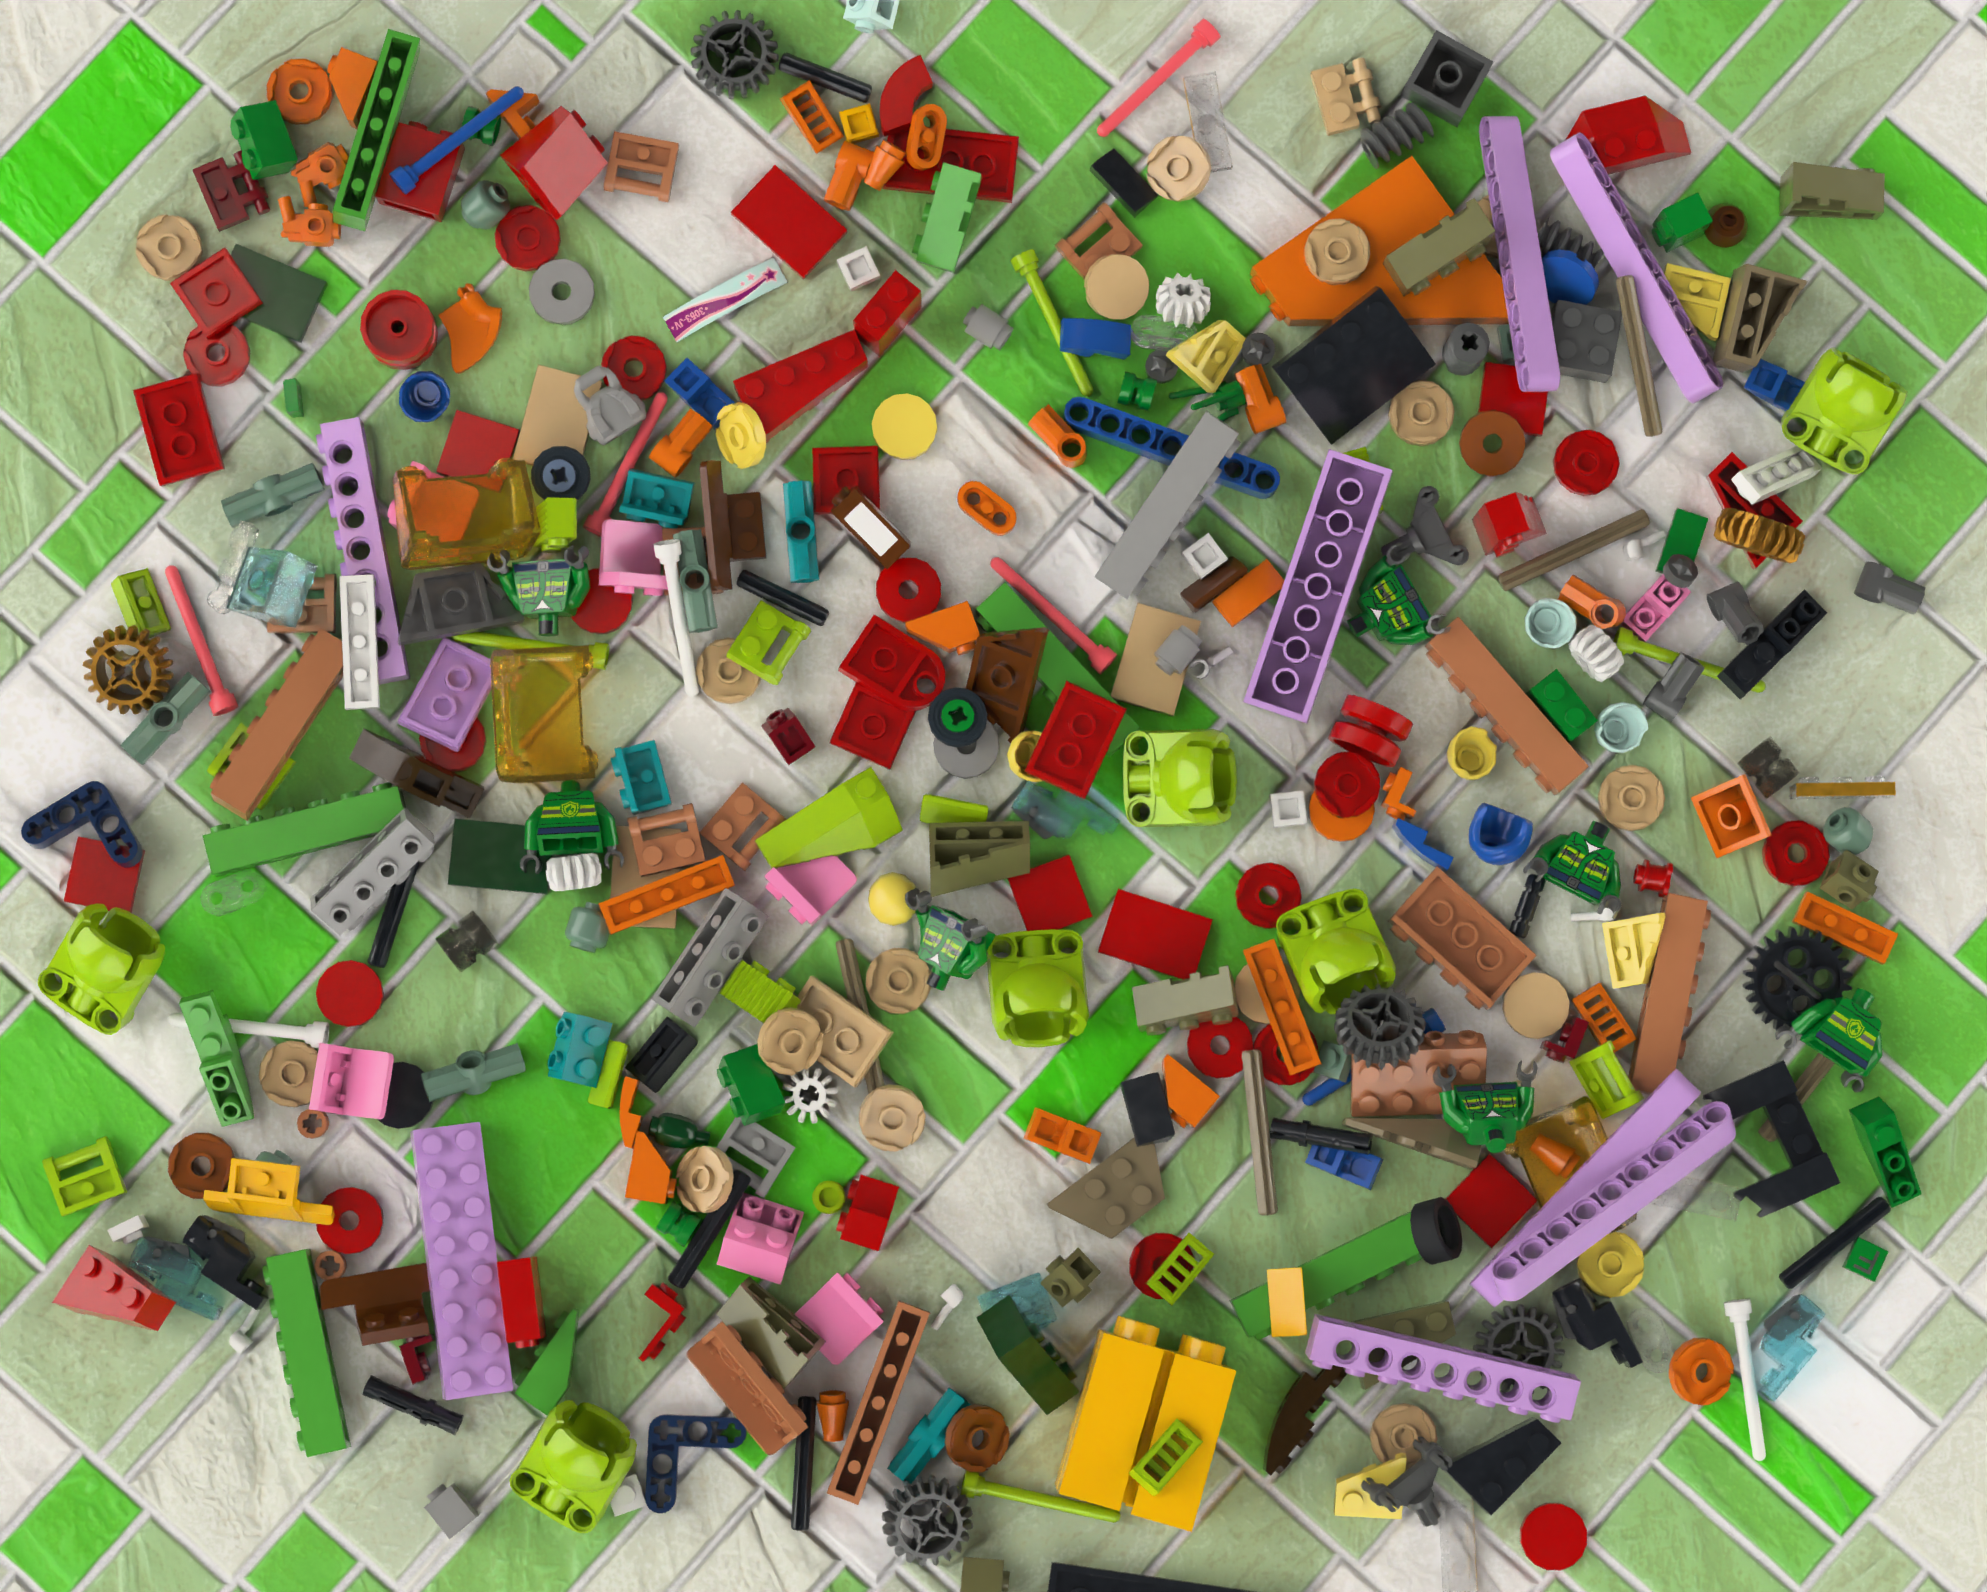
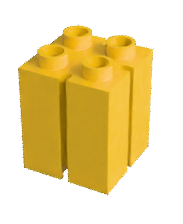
[1055,1316,1236,1532]

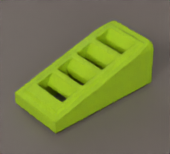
[1145,1233,1214,1306]
[1129,1419,1203,1496]

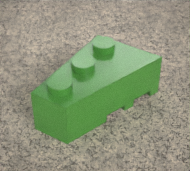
[912,162,982,273]

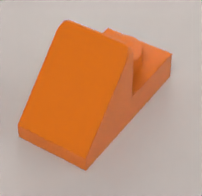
[486,89,539,139]

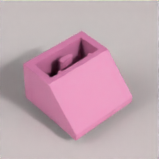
[717,1193,804,1285]

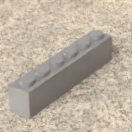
[1095,410,1241,599]

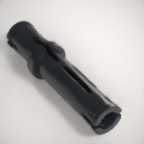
[1270,1117,1373,1155]
[362,1375,464,1436]

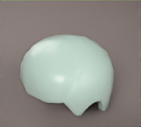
[1525,598,1576,649]
[1594,702,1648,753]

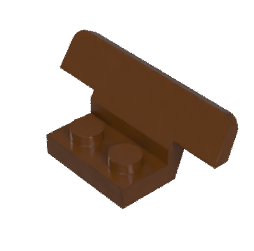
[700,460,766,590]
[320,1263,430,1346]

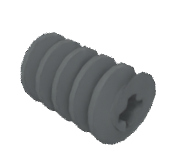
[1361,103,1434,169]
[1538,218,1604,268]
[1442,323,1490,376]

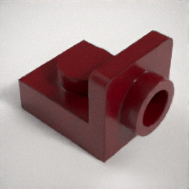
[761,708,816,766]
[1540,1017,1589,1063]
[399,1334,436,1384]

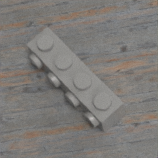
[310,808,435,936]
[651,888,769,1028]

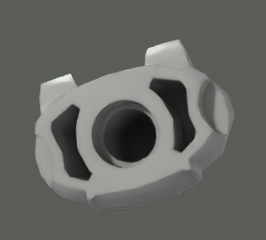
[574,366,646,446]

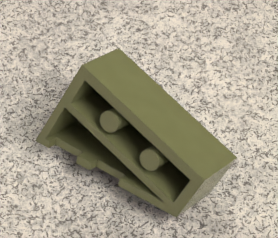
[929,821,1030,897]

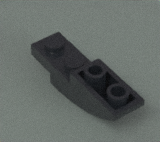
[1717,589,1827,699]

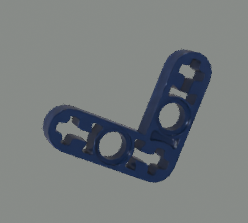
[21,781,143,868]
[645,1414,747,1514]

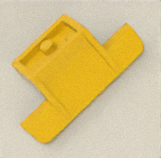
[203,1158,335,1225]

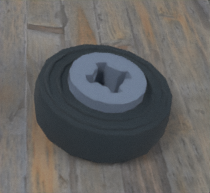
[531,446,591,501]

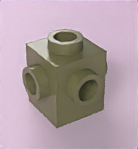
[1820,850,1879,909]
[1040,1247,1101,1308]

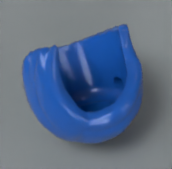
[1468,803,1533,866]

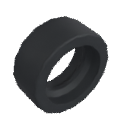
[1410,1197,1462,1265]

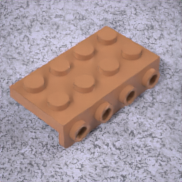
[1388,866,1537,1010]
[1350,1030,1487,1117]
[687,1321,808,1455]

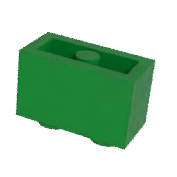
[230,100,298,180]
[1652,193,1713,253]
[1525,669,1598,743]
[717,1044,785,1126]

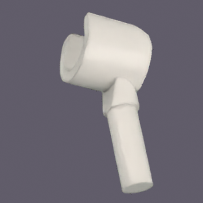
[1623,530,1666,561]
[1189,646,1233,679]
[1571,903,1617,922]
[931,1284,963,1331]
[229,1308,261,1354]

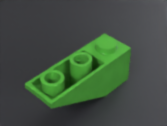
[515,1308,579,1415]

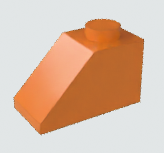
[327,47,378,129]
[905,601,980,655]
[1162,1054,1220,1128]
[625,1131,677,1204]

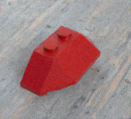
[1564,96,1691,184]

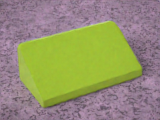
[111,568,171,639]
[920,794,989,823]
[588,1040,629,1109]

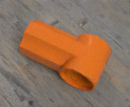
[824,141,874,211]
[1234,364,1286,434]
[1028,404,1087,468]
[649,409,713,478]
[1558,575,1626,629]

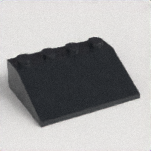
[1272,286,1436,445]

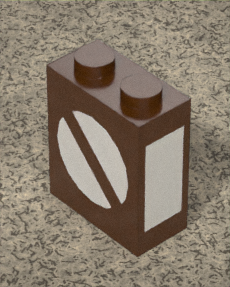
[831,485,911,569]

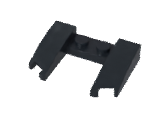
[1703,1060,1840,1218]

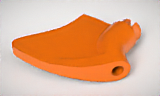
[438,283,502,374]

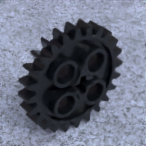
[1742,926,1853,1030]

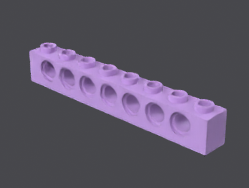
[316,417,410,685]
[1305,1314,1581,1423]

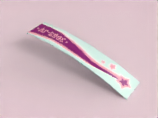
[663,257,788,342]

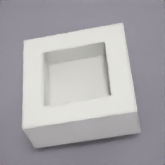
[837,246,880,291]
[1182,533,1228,580]
[1269,790,1307,828]
[107,1215,150,1245]
[610,1473,647,1517]

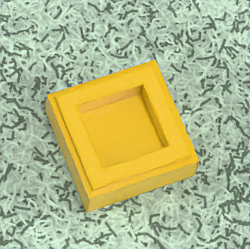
[839,103,879,144]

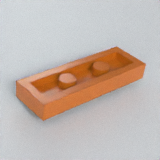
[1792,891,1898,965]

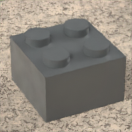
[1401,30,1493,127]
[1551,300,1622,383]

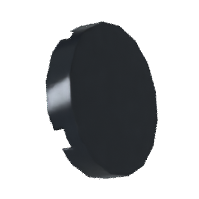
[377,1062,434,1129]

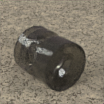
[1737,736,1800,799]
[435,910,499,973]

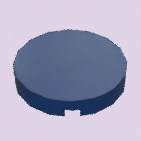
[1542,249,1599,305]

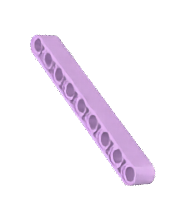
[1479,116,1560,392]
[1550,133,1723,403]
[1470,1069,1701,1308]
[1491,1101,1736,1302]

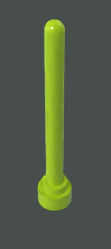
[1010,249,1094,397]
[1613,627,1766,693]
[451,632,610,670]
[960,1470,1121,1523]

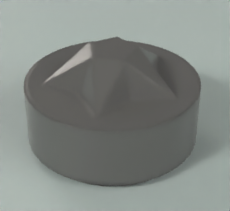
[1242,333,1275,367]
[1145,349,1178,384]
[1663,554,1698,588]

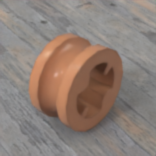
[297,1109,329,1139]
[314,1251,347,1280]

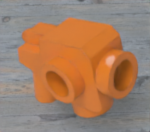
[291,142,349,207]
[278,196,341,247]

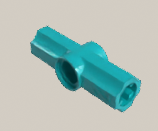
[783,480,819,583]
[887,1387,971,1484]

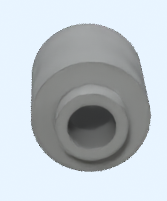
[963,304,1014,350]
[1154,625,1202,676]

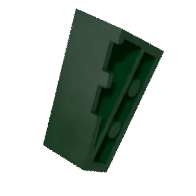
[977,1295,1080,1415]

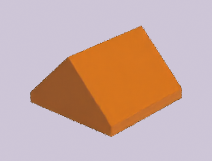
[1691,774,1772,858]

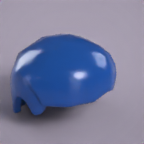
[399,371,450,422]

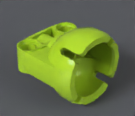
[1781,347,1908,475]
[1123,729,1237,827]
[1276,888,1396,1014]
[38,903,165,1035]
[987,929,1089,1047]
[510,1400,637,1533]

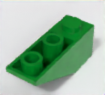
[1849,1096,1922,1208]

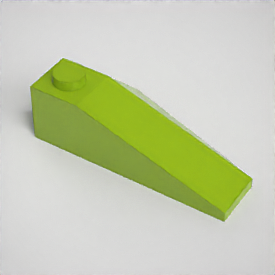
[755,767,903,869]

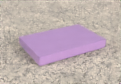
[398,637,503,752]

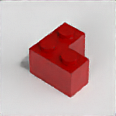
[836,1175,899,1251]

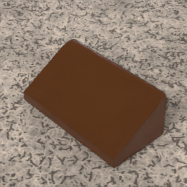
[1180,556,1248,613]

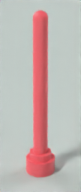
[1097,18,1221,137]
[583,392,668,537]
[990,557,1118,674]
[165,565,238,716]

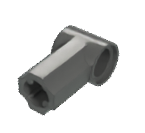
[1854,561,1926,615]
[1707,581,1764,645]
[1643,652,1705,722]

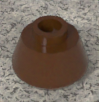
[1704,203,1748,248]

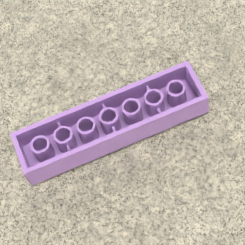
[1243,449,1393,724]
[410,1122,514,1400]

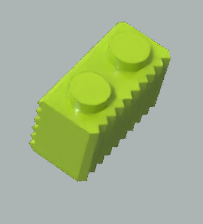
[531,497,577,553]
[719,960,801,1023]

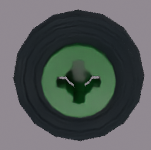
[928,687,988,747]

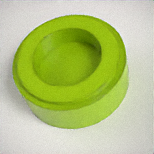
[812,1181,846,1214]

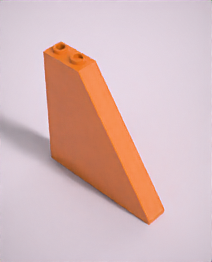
[1250,156,1509,326]

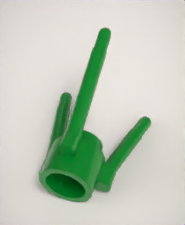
[1169,380,1246,422]

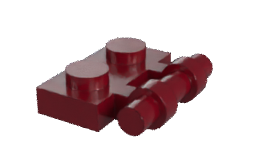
[193,150,271,232]

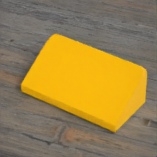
[1266,1267,1307,1337]

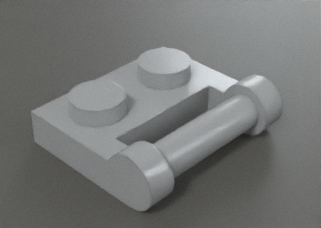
[716,1117,796,1199]

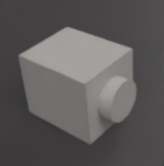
[424,1484,479,1539]

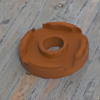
[1459,410,1526,476]
[168,1133,235,1199]
[945,1404,1010,1472]

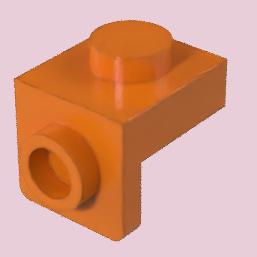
[1381,767,1416,821]

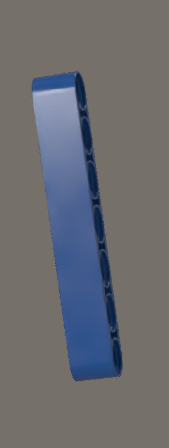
[1063,397,1280,499]

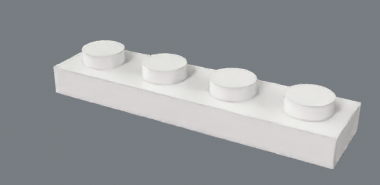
[1731,446,1822,505]
[340,574,380,710]

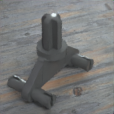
[1381,486,1469,565]
[1361,1436,1453,1527]

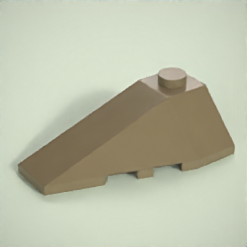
[1342,1118,1482,1169]

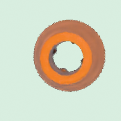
[863,139,906,191]
[1529,1133,1581,1179]
[816,1390,849,1442]

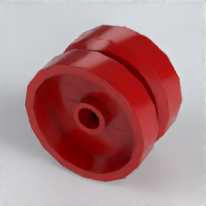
[360,290,438,370]
[1328,695,1413,768]

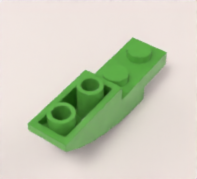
[179,990,254,1127]

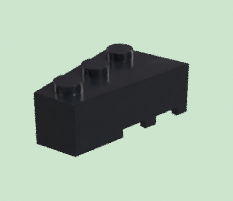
[1444,1417,1561,1515]

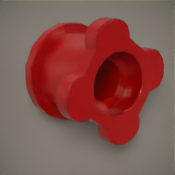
[1633,859,1673,897]

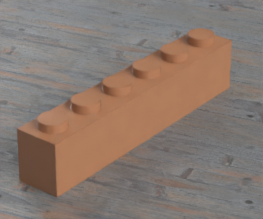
[1425,617,1589,796]
[210,628,344,821]
[1628,893,1711,1095]
[827,1300,930,1505]

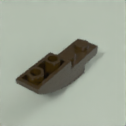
[349,728,484,818]
[1263,1365,1347,1476]

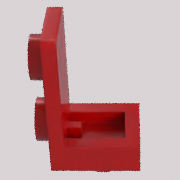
[638,1282,687,1362]

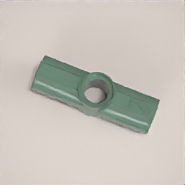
[221,463,325,528]
[673,529,718,633]
[120,672,211,765]
[421,1043,526,1102]

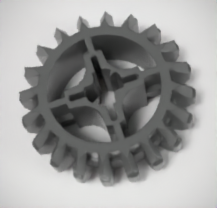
[690,10,779,99]
[1334,983,1426,1071]
[1473,1304,1565,1394]
[882,1474,973,1566]

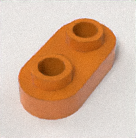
[906,104,947,170]
[957,481,1016,536]

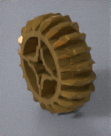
[1714,508,1805,563]
[82,625,174,714]

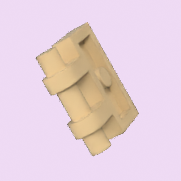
[1310,58,1381,136]

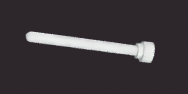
[653,539,699,697]
[168,1013,329,1048]
[1724,1299,1766,1461]

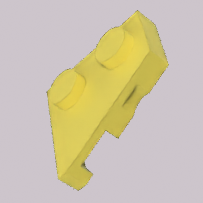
[1664,263,1731,341]
[1166,320,1246,393]
[1602,913,1665,989]
[1334,1453,1407,1519]

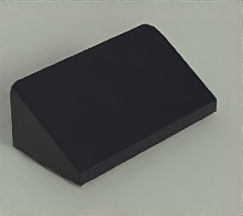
[1090,148,1158,218]
[625,1017,698,1093]
[1120,1072,1175,1147]

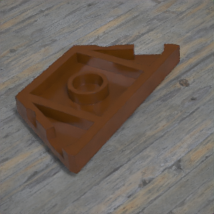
[966,627,1049,743]

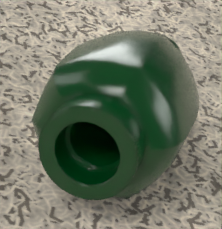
[648,1113,710,1149]

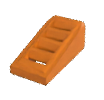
[779,80,844,154]
[1571,982,1637,1053]

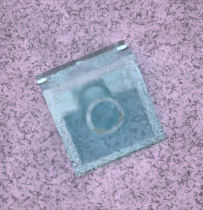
[226,547,317,628]

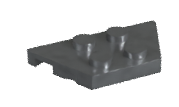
[398,563,525,646]

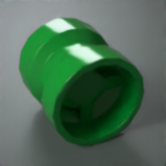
[461,106,502,146]
[1117,371,1157,411]
[656,1201,702,1247]

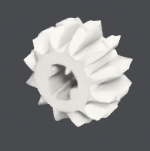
[1156,272,1211,328]
[1568,625,1624,682]
[546,853,602,892]
[782,1068,838,1124]

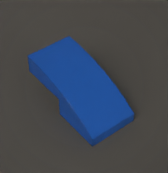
[1060,318,1131,360]
[664,358,735,430]
[1744,359,1805,419]
[1392,818,1454,872]
[1305,1145,1383,1190]

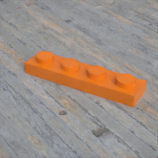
[598,855,735,935]
[1243,939,1322,1075]

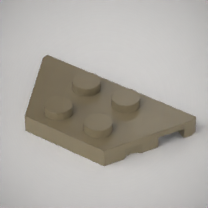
[1047,1138,1165,1239]

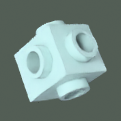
[843,0,900,34]

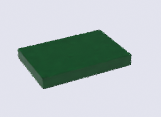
[231,244,328,343]
[448,819,552,895]

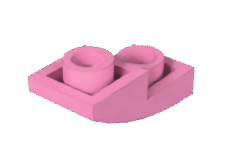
[1621,574,1691,642]

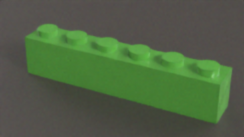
[333,29,420,231]
[975,582,1140,758]
[202,782,406,877]
[1229,1212,1423,1340]
[263,1249,351,1457]

